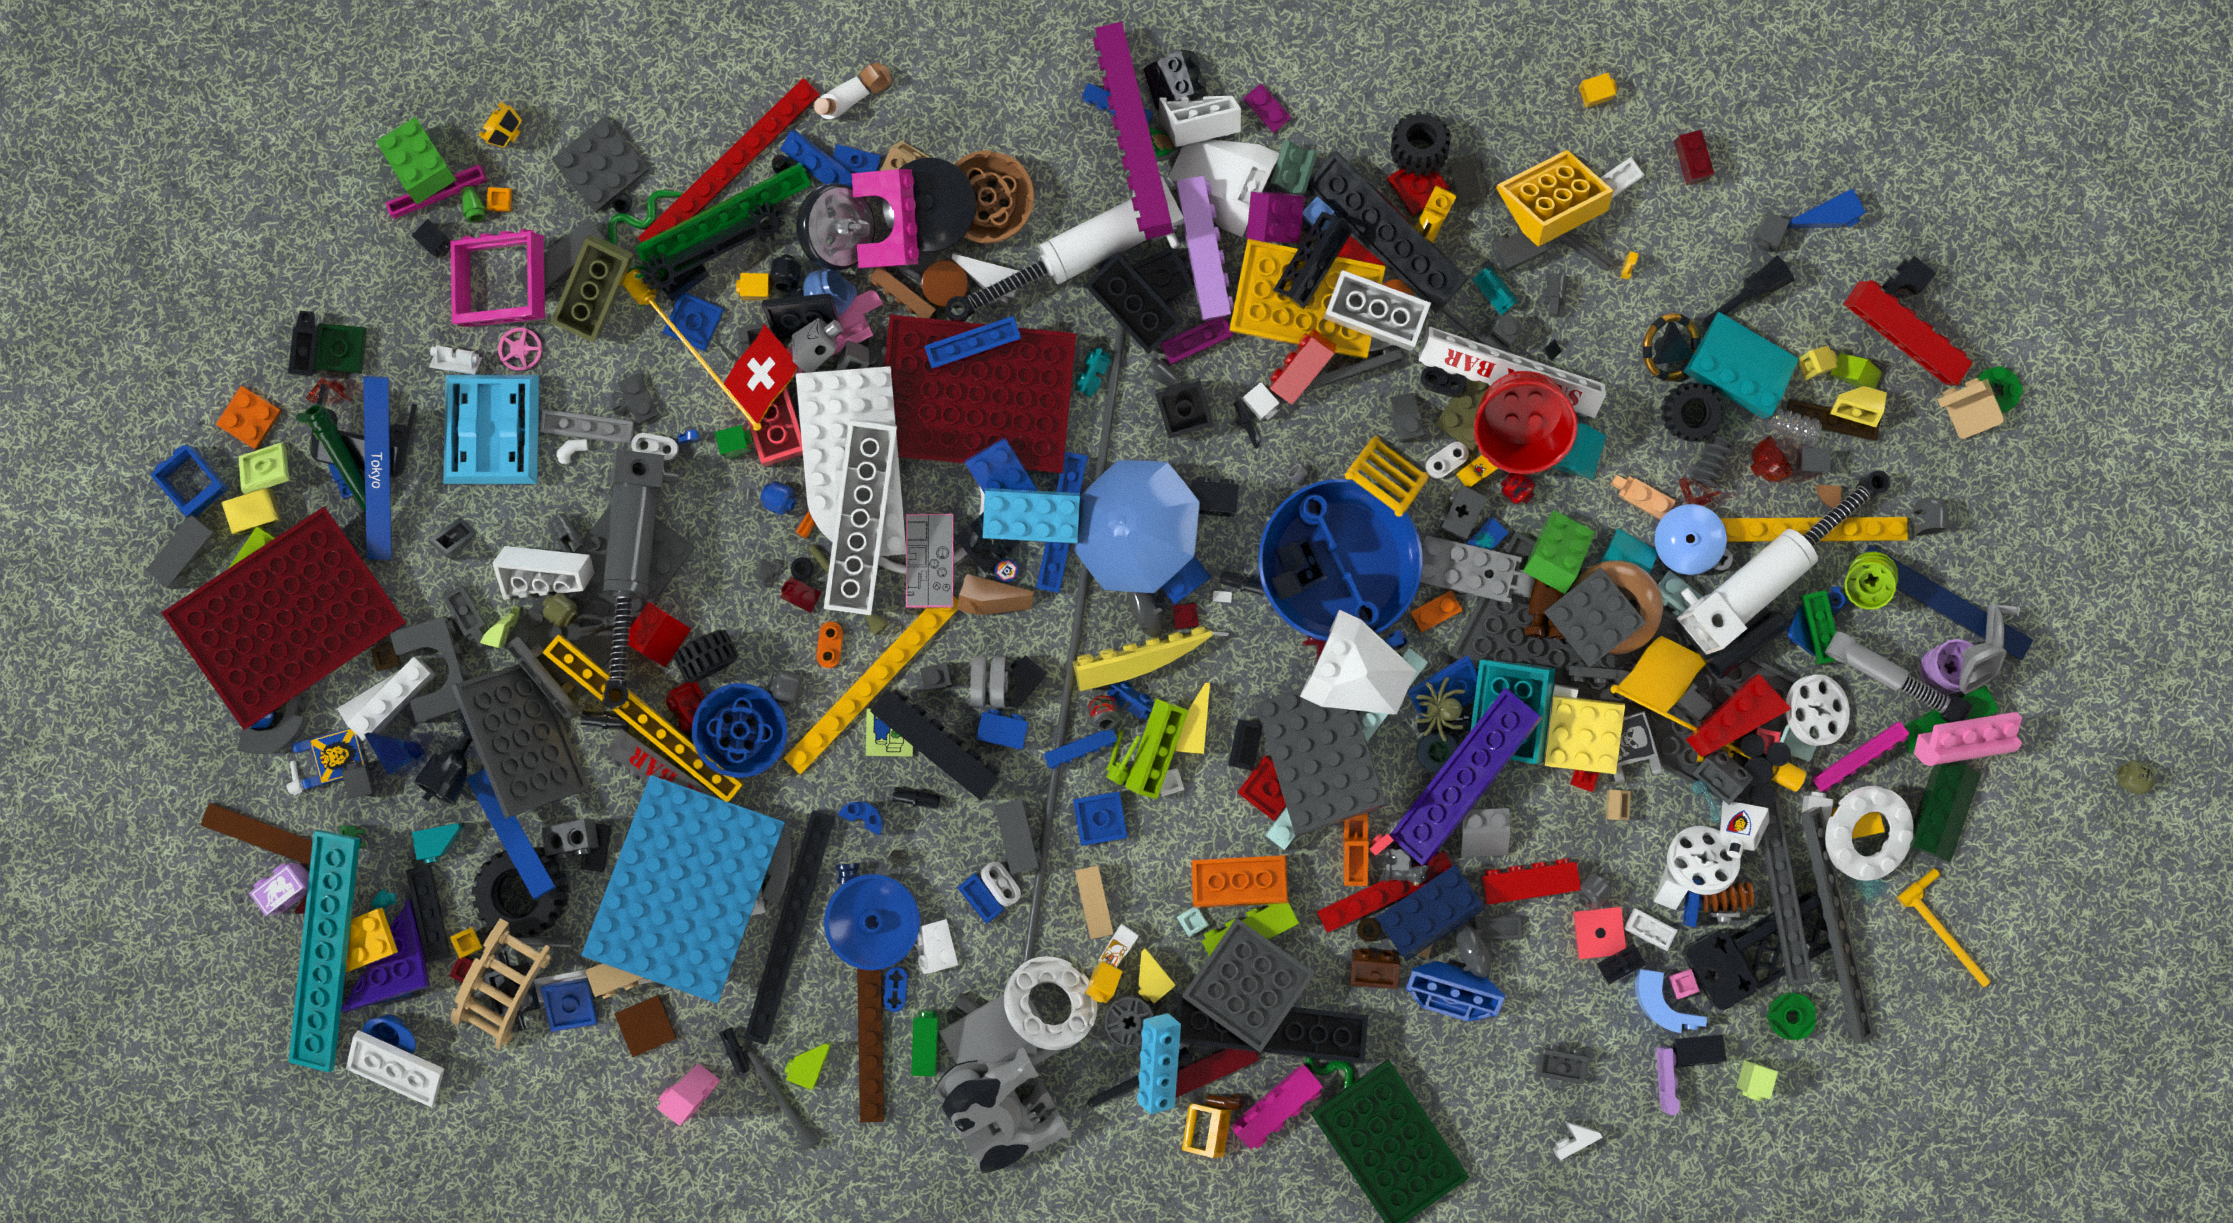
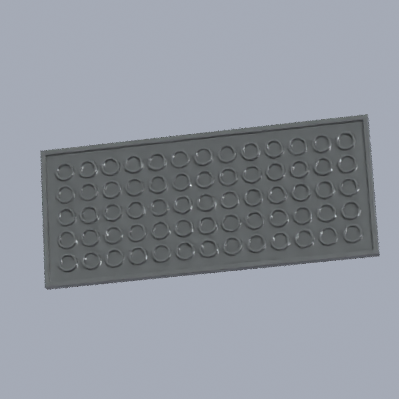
[1449,531,1806,804]

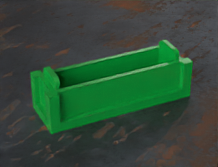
[1799,590,1836,665]

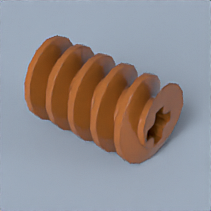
[1701,882,1754,913]

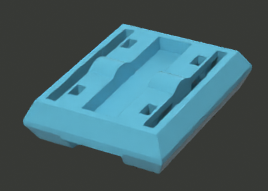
[443,375,539,484]

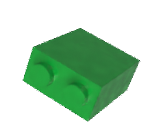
[911,1010,941,1077]

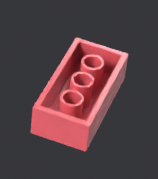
[747,385,803,467]

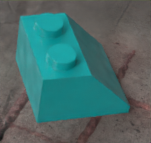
[1551,422,1606,480]
[1597,528,1658,573]

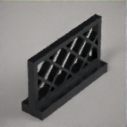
[1730,892,1832,989]

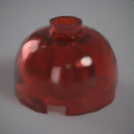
[1750,435,1795,483]

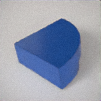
[677,429,701,444]

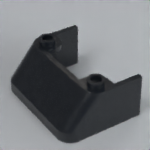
[310,384,418,478]

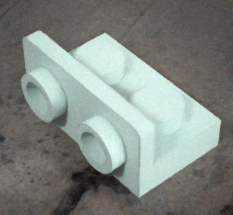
[1657,570,1703,617]

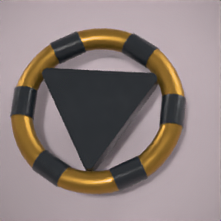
[1642,313,1700,381]

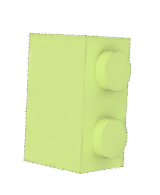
[1736,1060,1778,1102]

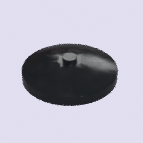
[883,157,977,252]

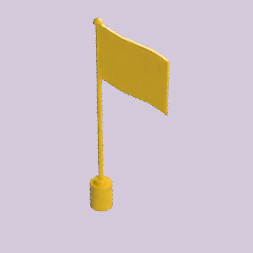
[1610,636,1806,792]

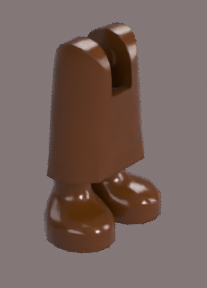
[1524,579,1566,639]

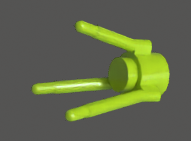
[1106,731,1141,786]

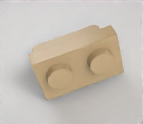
[1937,378,2004,439]

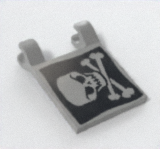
[1614,711,1663,784]

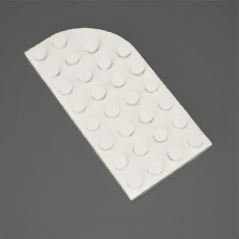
[796,366,906,556]

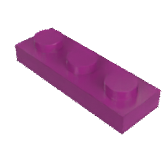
[1160,317,1233,366]

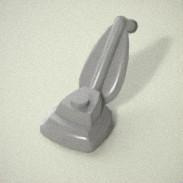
[1959,603,2020,694]

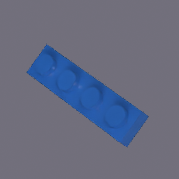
[780,129,853,187]
[924,316,1021,369]

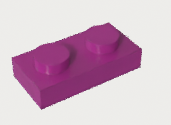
[1243,83,1291,134]

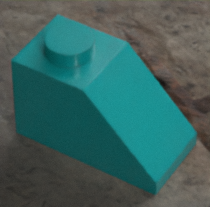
[412,823,464,864]

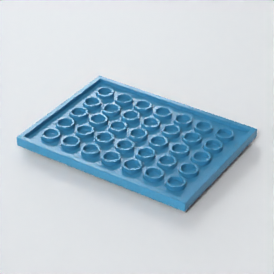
[581,775,785,1004]

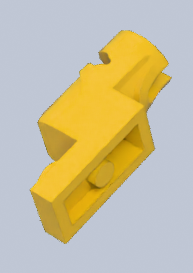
[1415,185,1457,243]

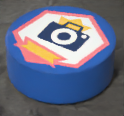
[995,559,1018,583]

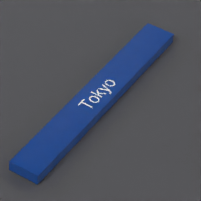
[363,376,392,560]

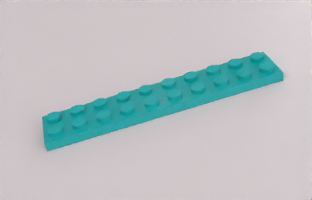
[288,830,360,1073]

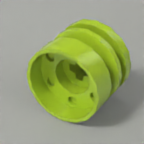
[1844,551,1899,610]

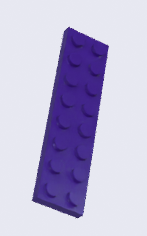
[1389,688,1543,866]

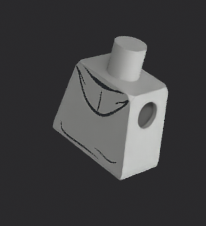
[792,318,843,373]

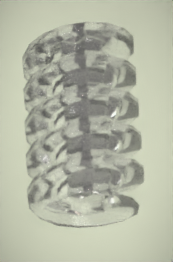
[1767,408,1822,448]

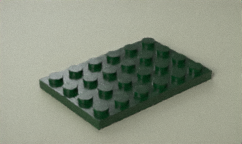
[1310,1059,1470,1223]

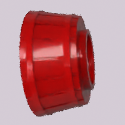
[1474,371,1578,474]

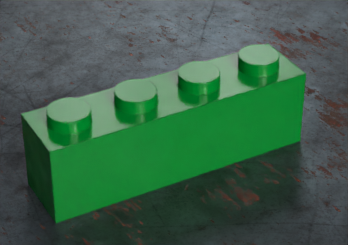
[1903,685,1999,754]

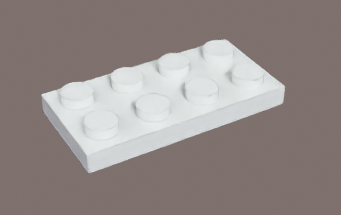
[346,1030,444,1107]

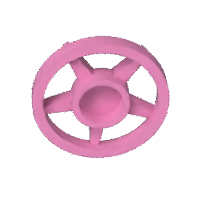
[498,328,542,371]

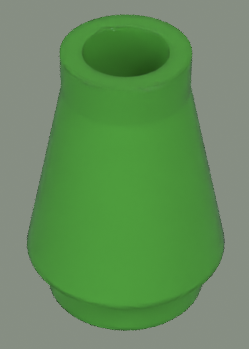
[461,186,486,223]

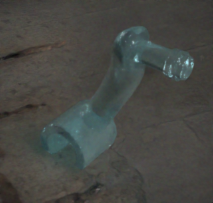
[1691,781,1720,823]

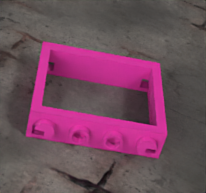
[451,229,545,327]

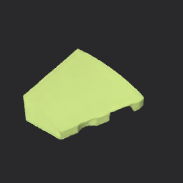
[480,606,521,649]

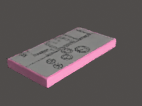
[906,514,954,608]

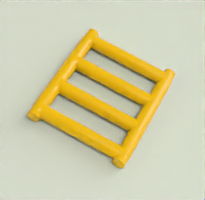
[1345,436,1429,517]

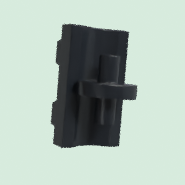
[1596,944,1646,986]

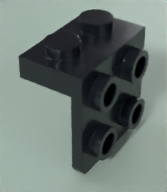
[1144,49,1208,109]

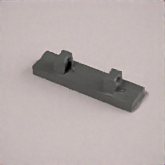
[504,636,579,718]

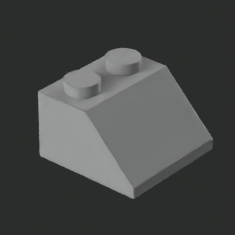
[1459,808,1510,857]

